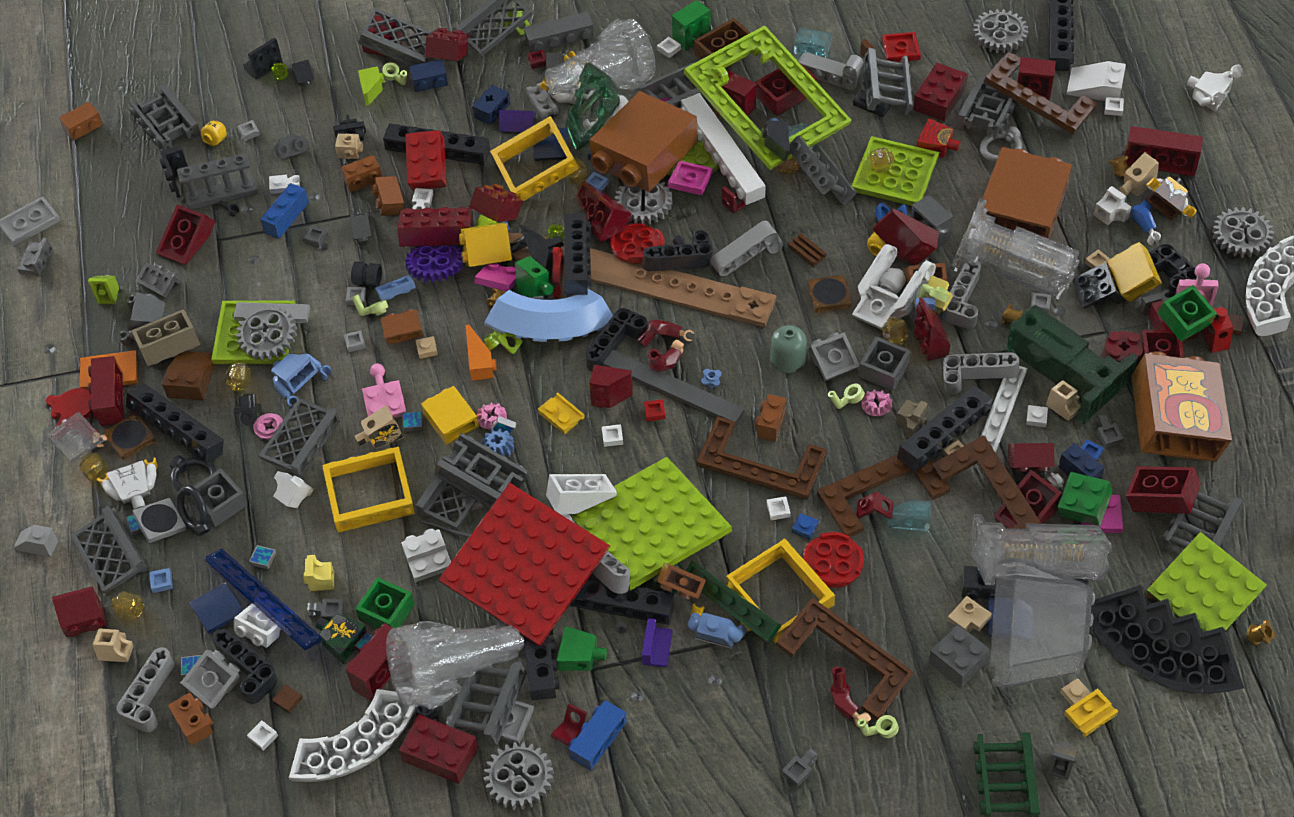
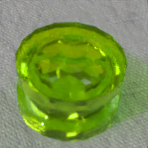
[272,63,288,80]
[548,223,564,239]

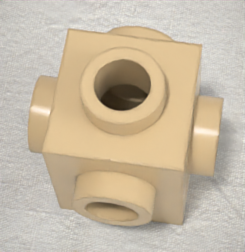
[335,134,363,159]

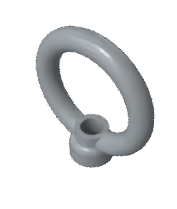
[980,126,1022,162]

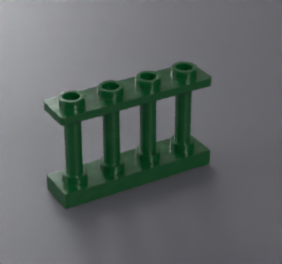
[973,732,1040,817]

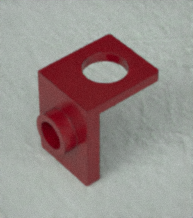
[722,186,746,214]
[856,492,894,519]
[551,704,587,746]

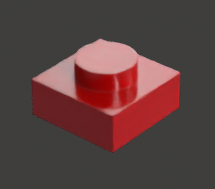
[644,399,666,422]

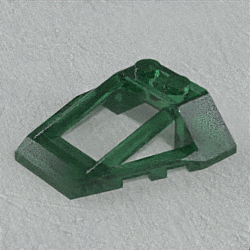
[565,62,620,150]

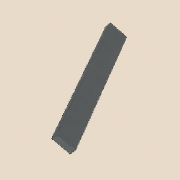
[603,350,744,426]

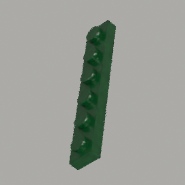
[685,561,782,643]

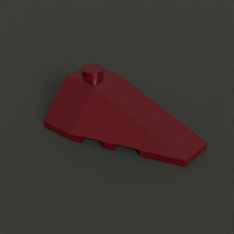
[576,180,632,241]

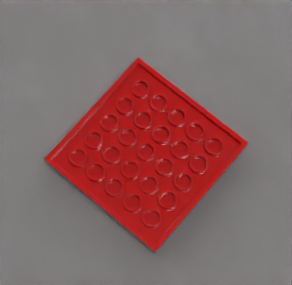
[438,482,610,647]

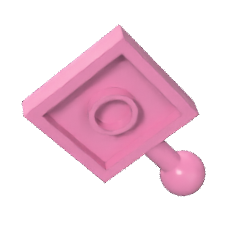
[1175,263,1219,307]
[362,363,406,418]

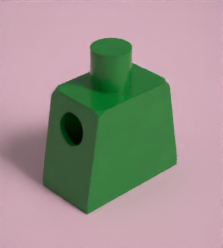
[515,256,553,298]
[557,626,607,671]

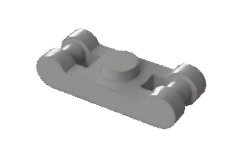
[526,82,559,120]

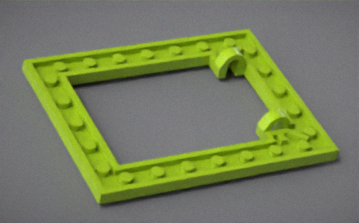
[684,26,852,170]

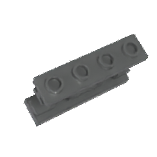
[956,75,1018,139]
[129,84,201,151]
[434,433,528,508]

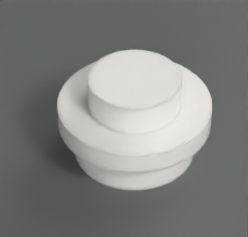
[1046,472,1064,490]

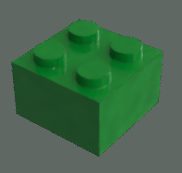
[672,0,711,50]
[1158,285,1217,342]
[1058,472,1113,527]
[355,577,415,631]

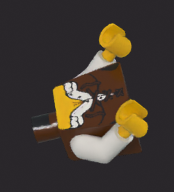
[1145,176,1197,221]

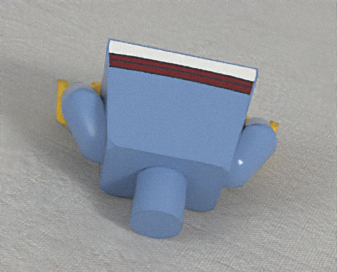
[688,603,751,649]

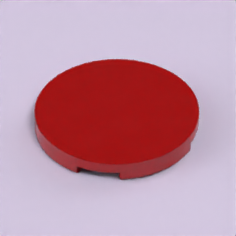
[610,223,664,263]
[803,532,864,588]

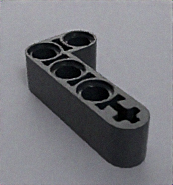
[642,230,713,271]
[586,308,648,371]
[212,629,278,704]

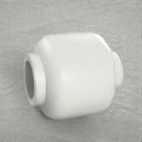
[879,268,906,294]

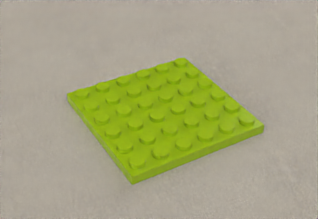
[569,457,732,590]

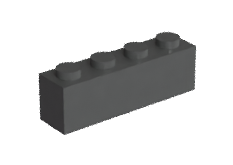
[524,11,594,53]

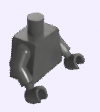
[120,292,170,345]

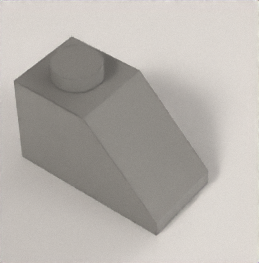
[13,525,59,557]

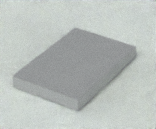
[0,196,61,246]

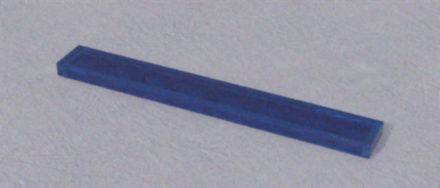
[205,549,322,650]

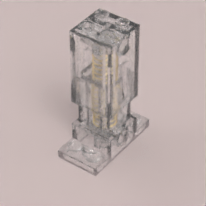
[950,198,1080,300]
[970,514,1111,585]

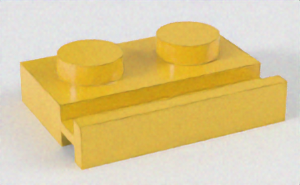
[538,393,584,435]
[1064,688,1118,737]

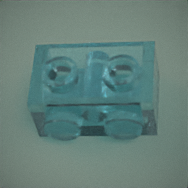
[794,27,832,58]

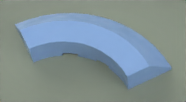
[484,289,613,342]

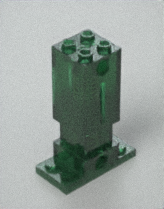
[1007,305,1138,424]

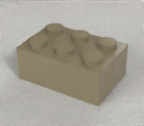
[131,309,200,366]

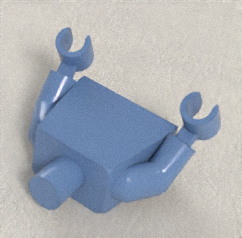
[271,354,331,409]

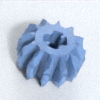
[481,428,514,457]

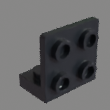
[243,38,283,79]
[159,145,188,198]
[1073,262,1125,309]

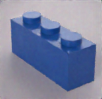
[260,183,309,239]
[568,700,627,771]

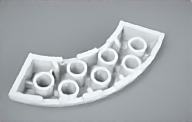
[1246,236,1294,336]
[289,689,418,782]

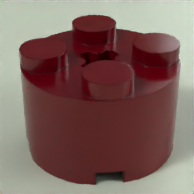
[1102,331,1144,375]

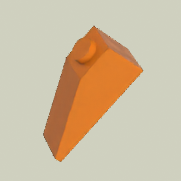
[466,325,497,381]

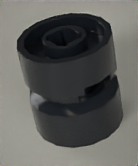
[351,261,383,287]

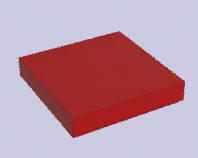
[882,32,921,62]

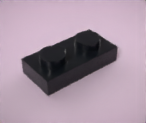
[853,89,891,117]

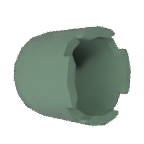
[770,325,807,373]

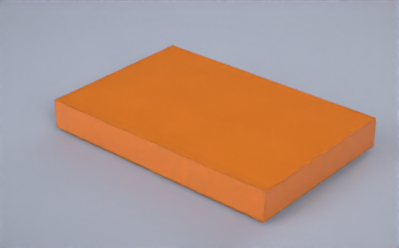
[80,350,138,390]

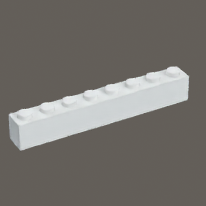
[680,93,765,205]

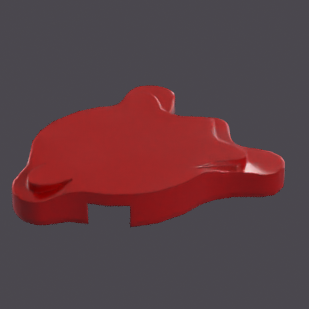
[553,247,564,299]
[45,388,92,428]

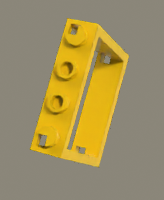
[490,116,580,201]
[322,447,415,533]
[726,539,835,644]

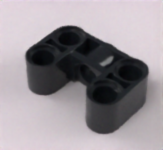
[1149,244,1197,298]

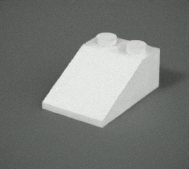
[1066,61,1126,101]
[546,474,617,515]

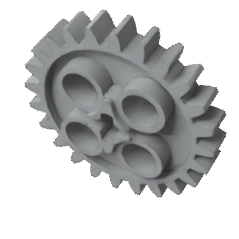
[973,9,1028,53]
[615,182,672,225]
[1212,207,1274,258]
[236,304,297,361]
[484,742,554,810]

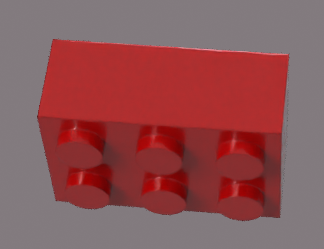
[406,130,447,191]

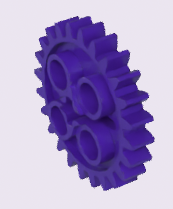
[405,245,465,283]

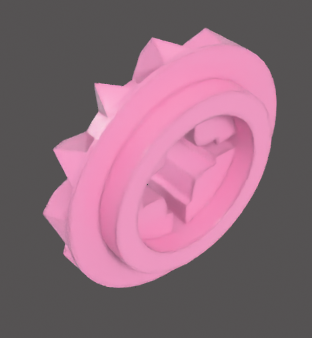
[861,389,892,416]
[477,402,507,430]
[253,413,283,441]

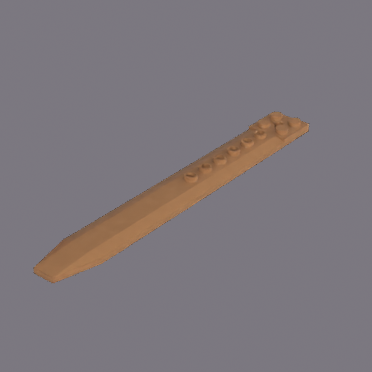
[508,233,777,328]

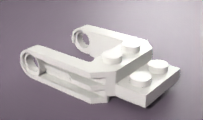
[852,244,936,331]

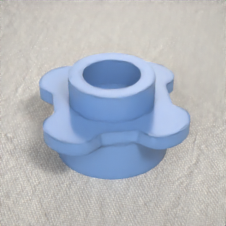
[701,369,722,387]

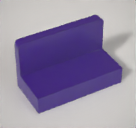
[499,110,536,132]
[642,619,673,667]

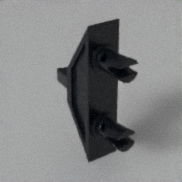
[510,223,564,283]

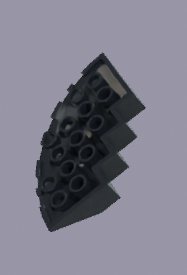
[1081,585,1244,694]

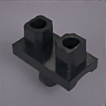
[333,115,366,141]
[235,393,261,425]

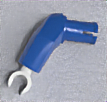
[1130,199,1161,245]

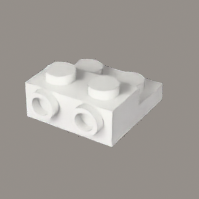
[401,529,451,582]
[234,597,293,648]

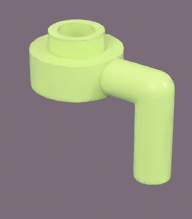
[382,63,407,85]
[913,284,949,304]
[352,294,388,316]
[828,384,865,409]
[858,715,899,738]

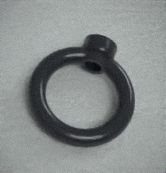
[170,455,217,495]
[177,485,211,536]

